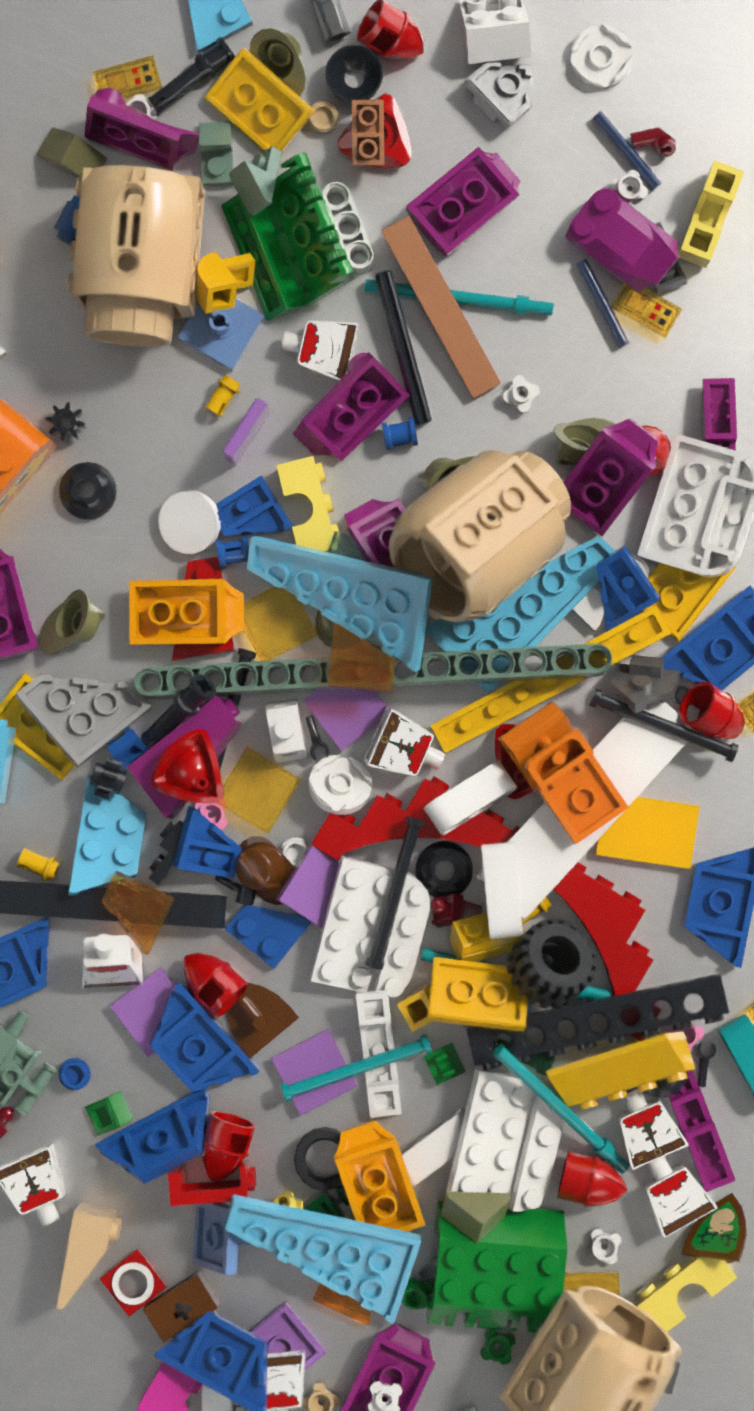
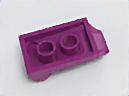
[84,88,200,171]
[406,147,521,257]
[565,187,680,294]
[292,352,410,462]
[563,418,658,536]
[344,498,405,567]
[0,549,39,662]
[340,1323,436,1411]

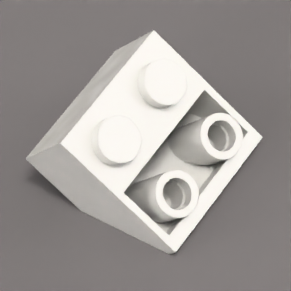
[459,0,531,64]

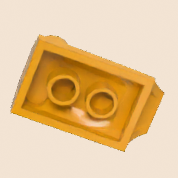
[129,579,244,645]
[334,1121,425,1232]

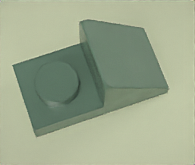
[199,121,234,186]
[229,146,282,216]

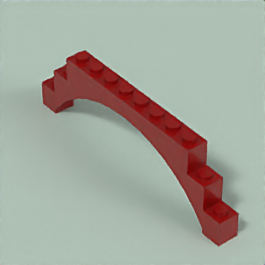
[311,776,662,1041]

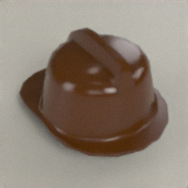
[236,836,295,905]

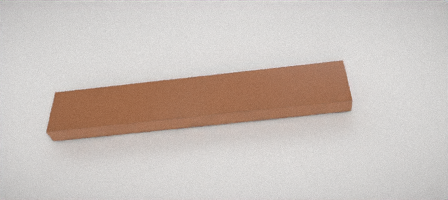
[381,215,501,399]

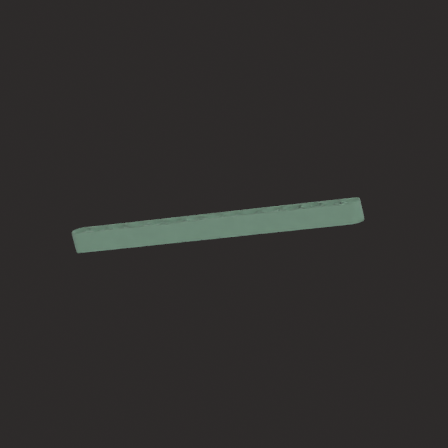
[134,644,612,699]

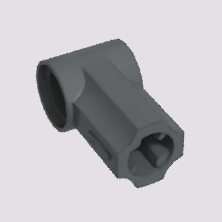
[309,0,351,42]

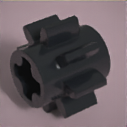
[46,402,87,443]
[88,757,127,800]

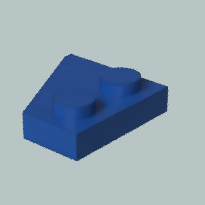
[216,476,293,537]
[597,545,660,631]
[173,806,242,879]
[225,905,312,969]

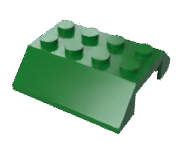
[221,153,354,321]
[426,1200,567,1333]

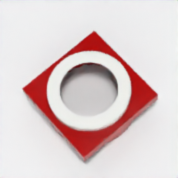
[100,1249,167,1317]

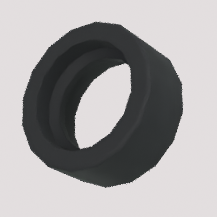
[294,1127,343,1191]

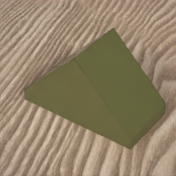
[37,127,107,178]
[441,1191,511,1244]

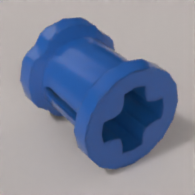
[382,417,418,451]
[216,536,249,569]

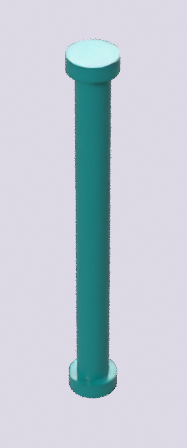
[281,1034,432,1102]

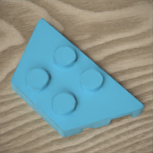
[68,775,146,896]

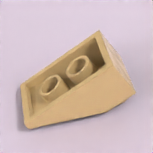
[56,1202,123,1310]

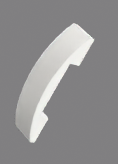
[356,990,402,1118]

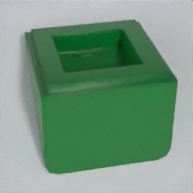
[85,1091,133,1136]

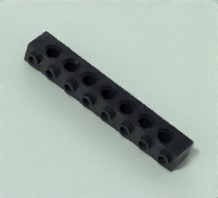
[466,973,729,1070]

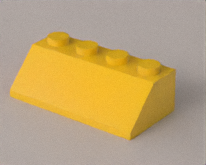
[546,1032,695,1111]

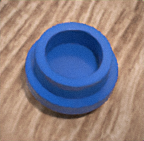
[59,1058,91,1090]

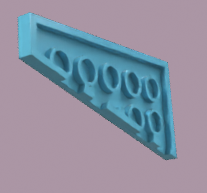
[247,536,433,672]
[425,536,615,694]
[224,1194,421,1325]

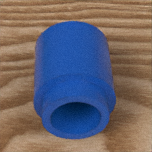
[54,195,80,245]

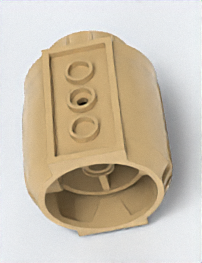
[67,166,205,347]
[389,450,571,622]
[499,1286,682,1411]

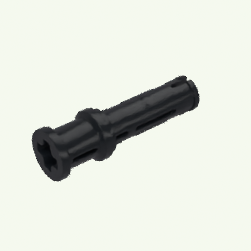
[148,37,236,115]
[141,674,216,748]

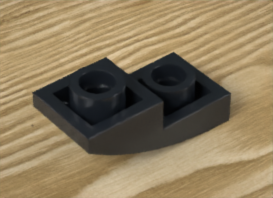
[149,820,184,886]

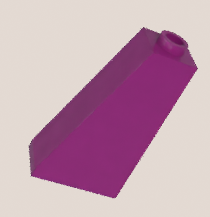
[127,695,243,819]

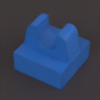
[107,728,149,770]

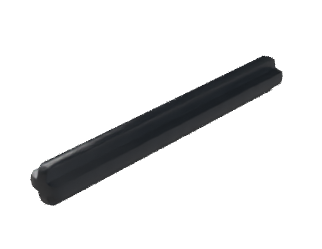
[375,270,432,425]

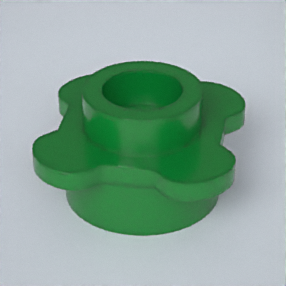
[401,1276,433,1310]
[480,1329,516,1365]

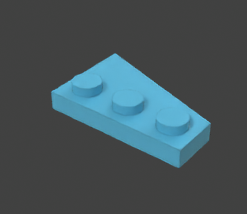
[188,0,253,53]

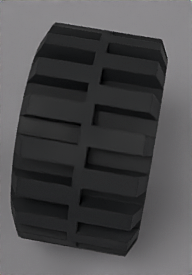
[507,919,597,1009]

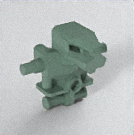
[0,1010,58,1116]

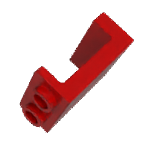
[168,1159,257,1206]

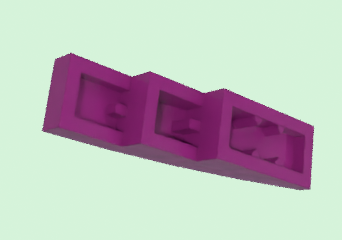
[702,378,737,451]
[668,1070,736,1192]

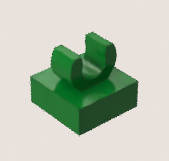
[423,1042,466,1085]

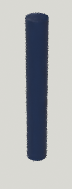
[592,111,662,191]
[576,259,630,349]

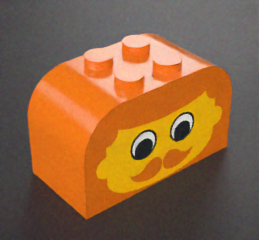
[0,399,57,514]

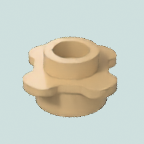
[302,1382,340,1411]

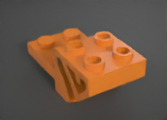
[498,701,629,844]

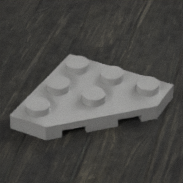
[16,674,152,768]

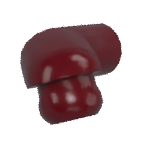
[630,128,676,156]

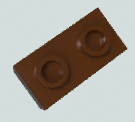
[143,1270,220,1343]

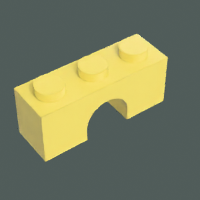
[678,160,744,268]
[276,456,342,553]
[634,1256,737,1332]

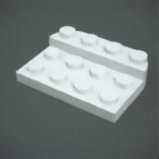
[637,434,754,577]
[309,856,430,998]
[445,1069,565,1212]

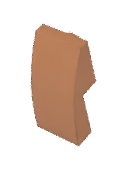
[352,100,384,165]

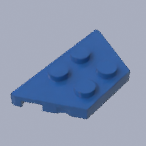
[661,585,754,690]
[683,847,754,968]
[0,917,50,1008]
[149,980,260,1092]
[95,1089,210,1184]
[154,1311,267,1411]

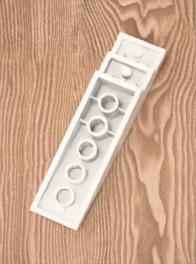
[476,700,696,921]

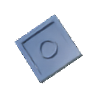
[178,299,265,371]
[192,1203,252,1275]

